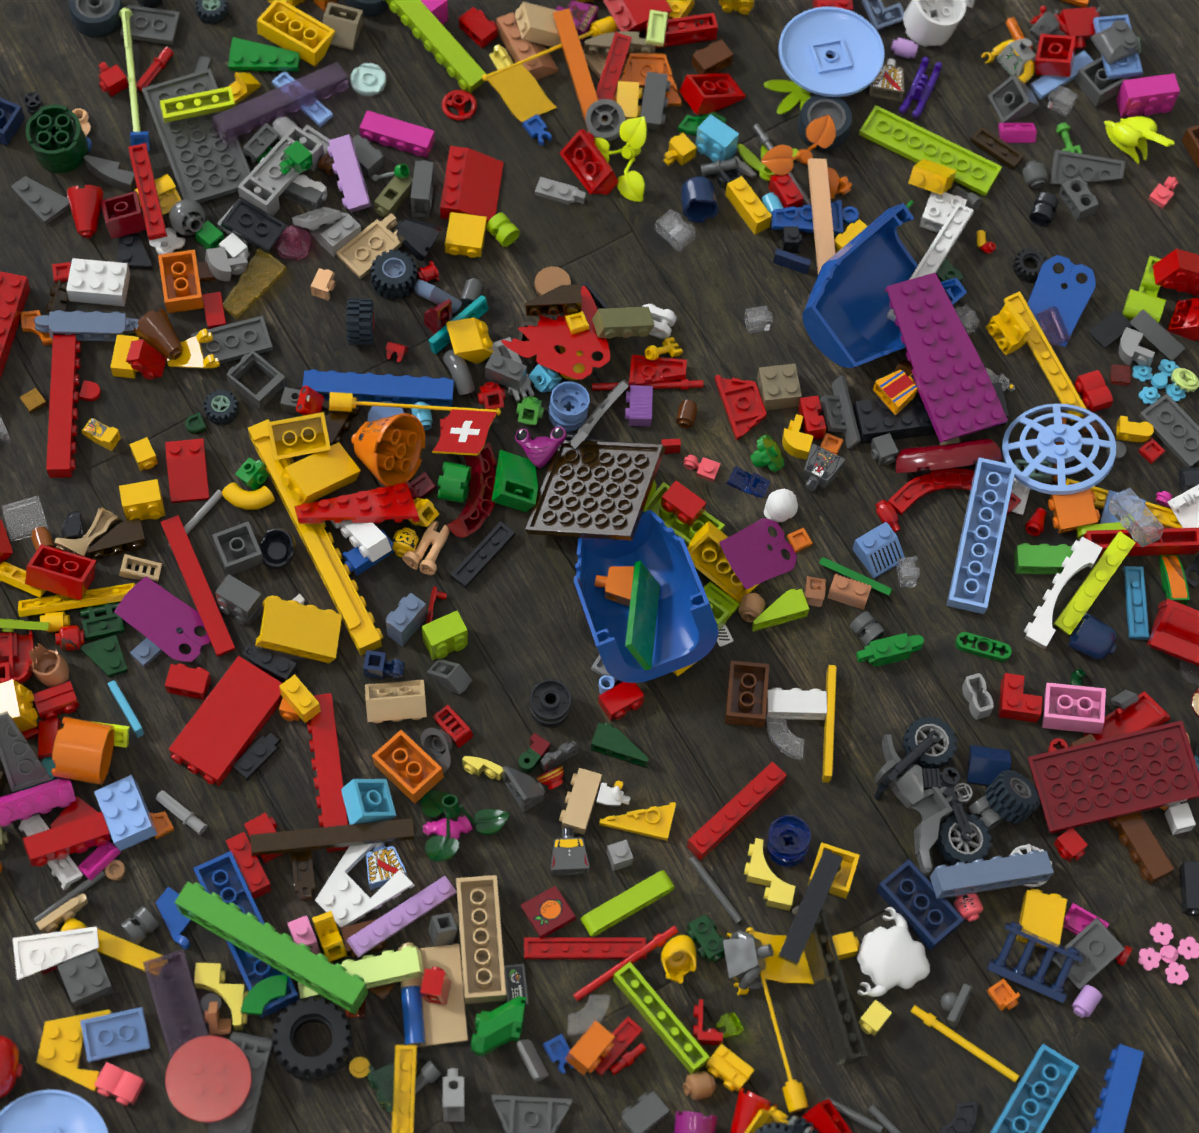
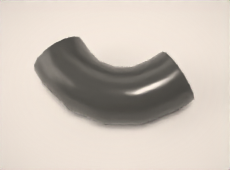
[443,350,475,395]

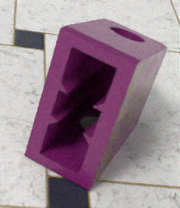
[556,1,599,42]

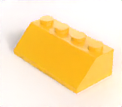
[257,0,335,66]
[687,521,760,603]

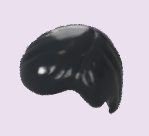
[260,527,296,569]

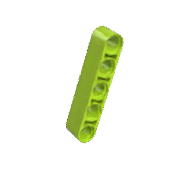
[580,870,675,937]

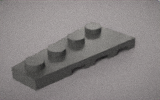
[1049,149,1125,185]
[0,711,51,792]

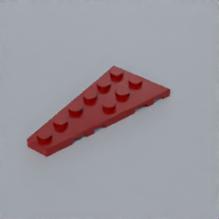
[294,482,420,524]

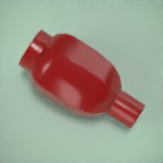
[875,499,901,533]

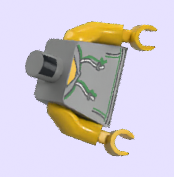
[981,38,1036,83]

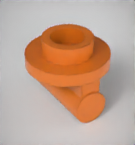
[836,176,853,195]

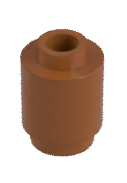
[31,526,55,551]

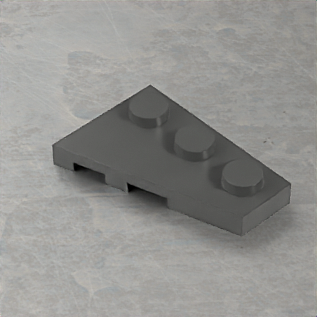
[11,176,70,225]

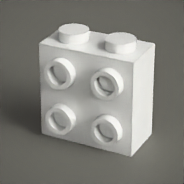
[919,192,967,233]

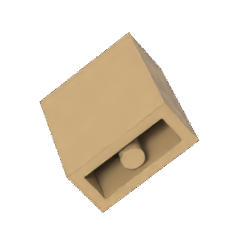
[515,2,561,47]

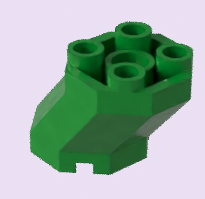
[471,996,526,1057]

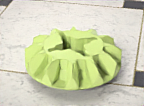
[1171,368,1199,392]

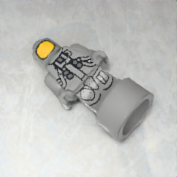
[986,368,1015,392]

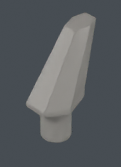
[734,156,757,178]

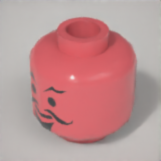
[953,893,983,922]

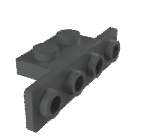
[820,376,860,449]

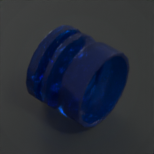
[767,815,811,867]

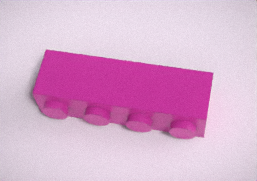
[360,110,435,158]

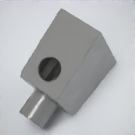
[443,1068,464,1122]

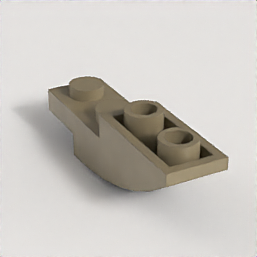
[584,31,655,57]

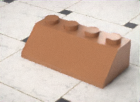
[497,12,558,80]

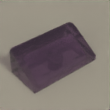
[1037,306,1071,347]

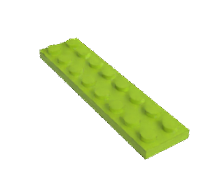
[859,105,1002,197]

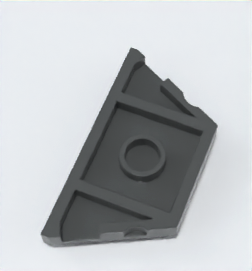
[491,1095,572,1133]

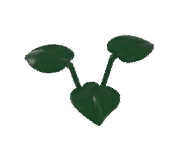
[421,790,510,862]

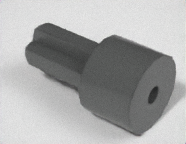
[952,187,982,212]
[415,1060,442,1093]

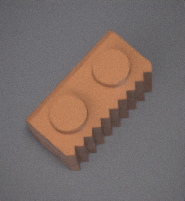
[827,574,871,610]

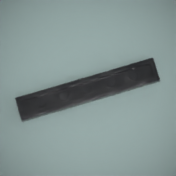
[778,849,843,966]

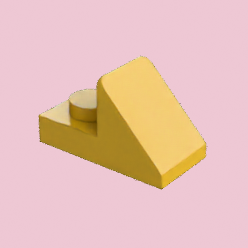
[228,73,261,105]

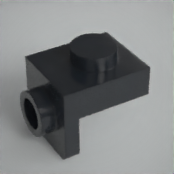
[717,169,745,191]

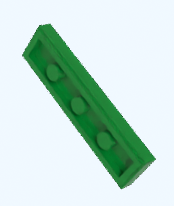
[819,557,892,596]

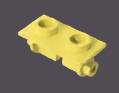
[489,45,514,70]

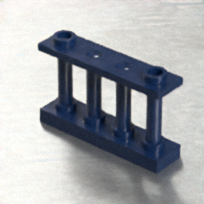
[987,921,1083,1003]

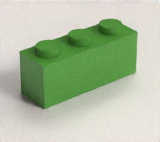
[1014,543,1073,574]

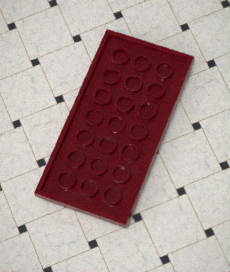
[1027,720,1199,833]

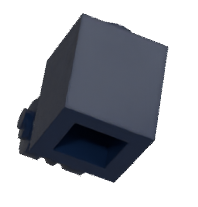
[363,650,405,680]

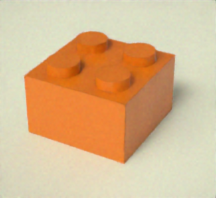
[565,1020,615,1076]

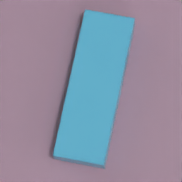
[107,680,144,738]

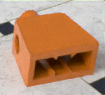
[595,566,634,607]

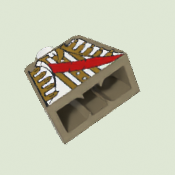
[868,59,904,101]

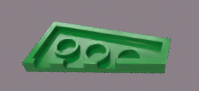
[228,37,301,71]

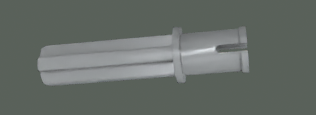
[156,790,208,835]

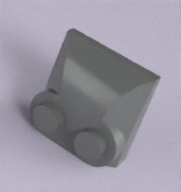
[1090,20,1140,65]

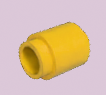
[40,611,70,632]

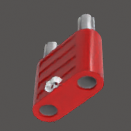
[296,385,329,416]

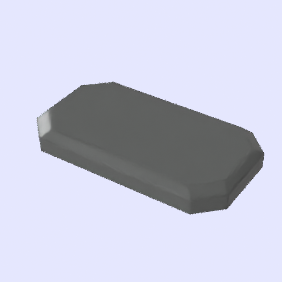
[193,54,211,73]

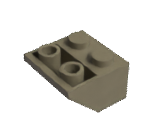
[322,2,364,51]

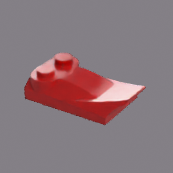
[560,129,619,195]

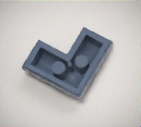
[861,0,904,30]
[415,279,462,313]

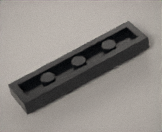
[451,521,515,589]

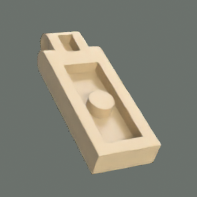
[36,894,88,934]

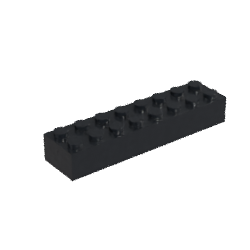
[853,382,1009,444]

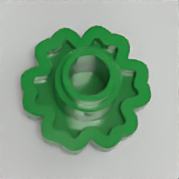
[751,434,784,472]

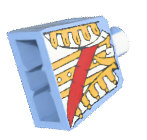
[366,842,407,890]

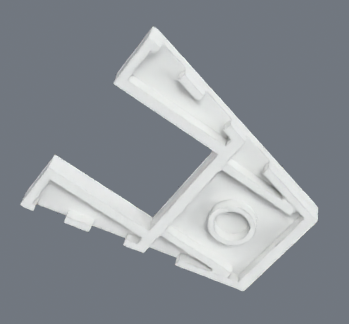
[315,844,415,928]

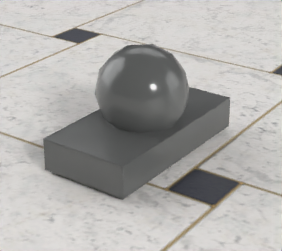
[940,983,972,1029]

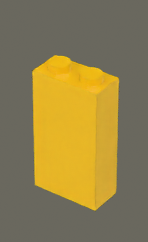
[280,442,361,505]

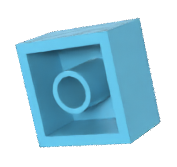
[695,114,739,162]
[341,779,396,825]

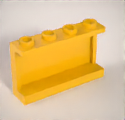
[255,596,342,664]

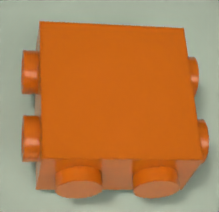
[1048,488,1100,534]

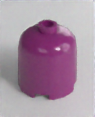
[674,1111,717,1133]

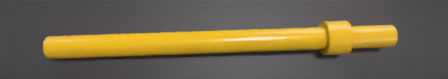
[910,1005,1019,1082]

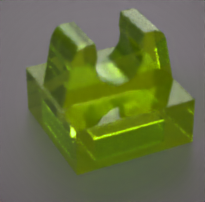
[716,1012,744,1037]

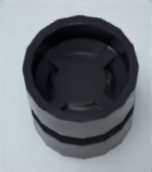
[1029,192,1059,227]

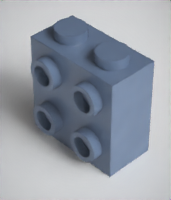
[386,593,427,647]

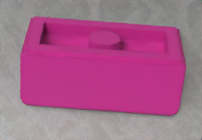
[999,123,1037,143]

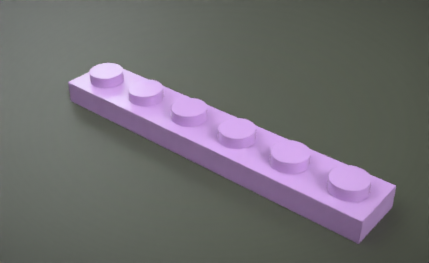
[347,876,457,958]

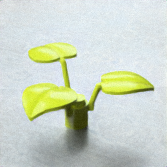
[595,116,647,202]

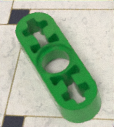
[955,632,1011,662]

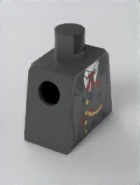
[802,444,845,492]

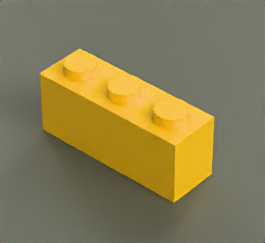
[725,176,772,235]

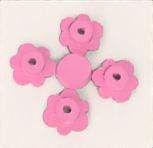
[1138,922,1199,985]

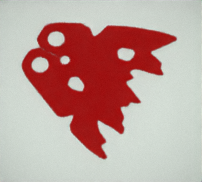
[501,286,610,380]

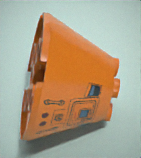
[351,413,425,487]

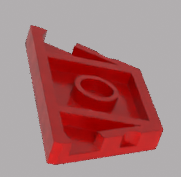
[715,375,767,441]

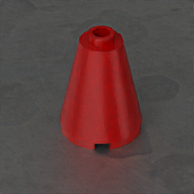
[67,185,104,238]
[730,1088,779,1133]

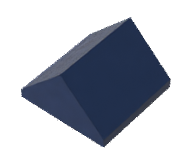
[967,745,1011,786]

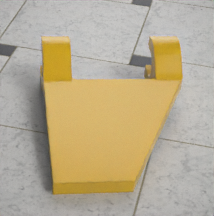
[167,329,220,369]

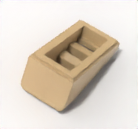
[119,554,162,582]

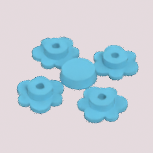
[1132,359,1186,405]

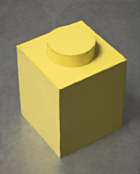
[858,1000,892,1036]

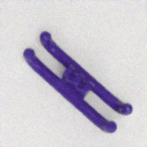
[899,57,942,119]

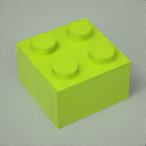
[422,611,468,660]

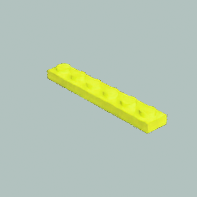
[1053,531,1136,635]

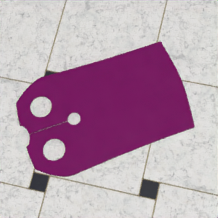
[719,518,797,590]
[114,576,210,662]

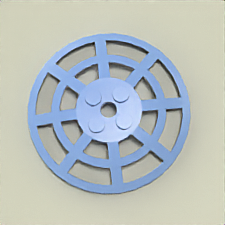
[1002,404,1116,495]

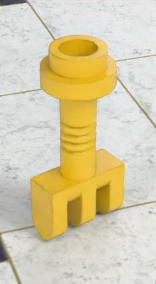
[645,337,683,360]

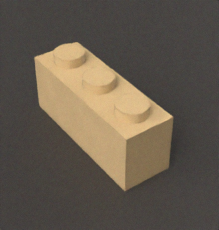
[559,768,602,835]

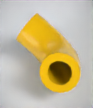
[222,482,275,510]

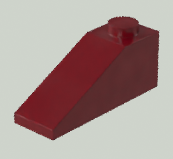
[424,299,452,335]

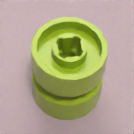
[486,212,520,247]

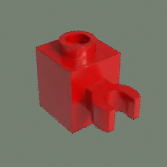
[98,62,129,97]

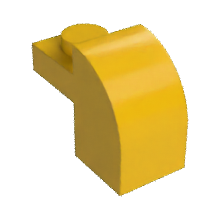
[782,414,813,460]
[312,911,347,962]

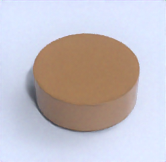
[105,860,126,881]

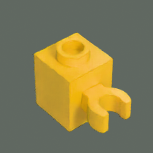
[663,133,697,166]

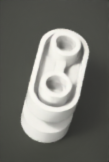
[642,304,677,339]

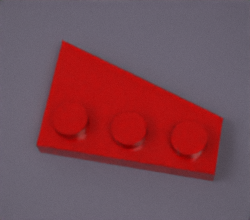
[629,355,687,387]

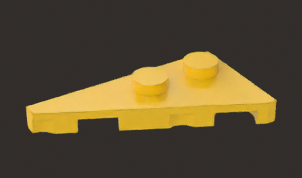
[599,802,676,841]

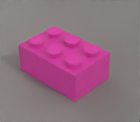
[1116,74,1180,118]

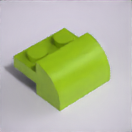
[703,582,740,630]

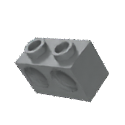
[1058,177,1099,221]

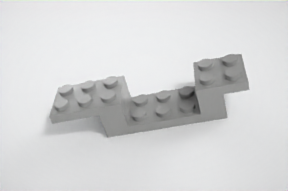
[217,125,330,245]

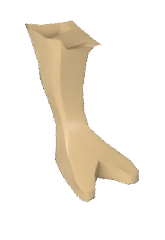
[54,507,122,557]

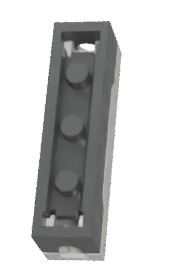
[260,158,327,211]

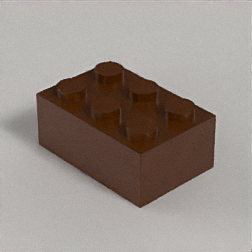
[725,660,770,727]

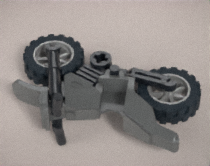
[873,716,991,876]

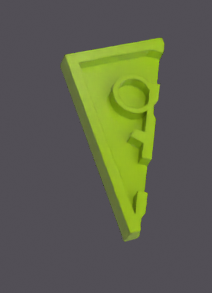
[0,618,49,632]

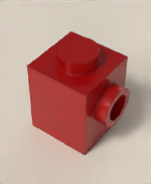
[1053,828,1088,862]

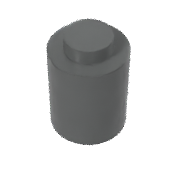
[460,278,483,307]

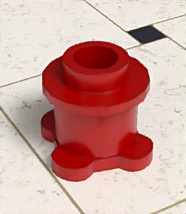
[417,260,439,283]

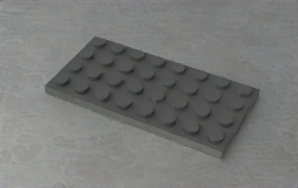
[142,69,251,203]

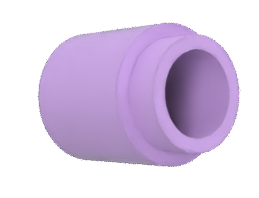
[891,37,918,59]

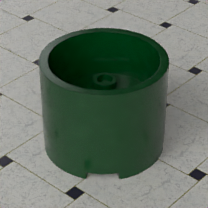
[26,104,89,173]

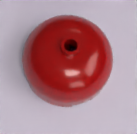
[0,1035,23,1098]

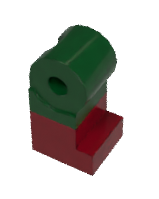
[518,733,550,774]

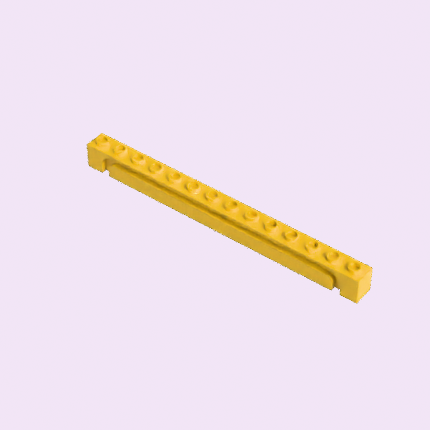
[248,419,383,656]

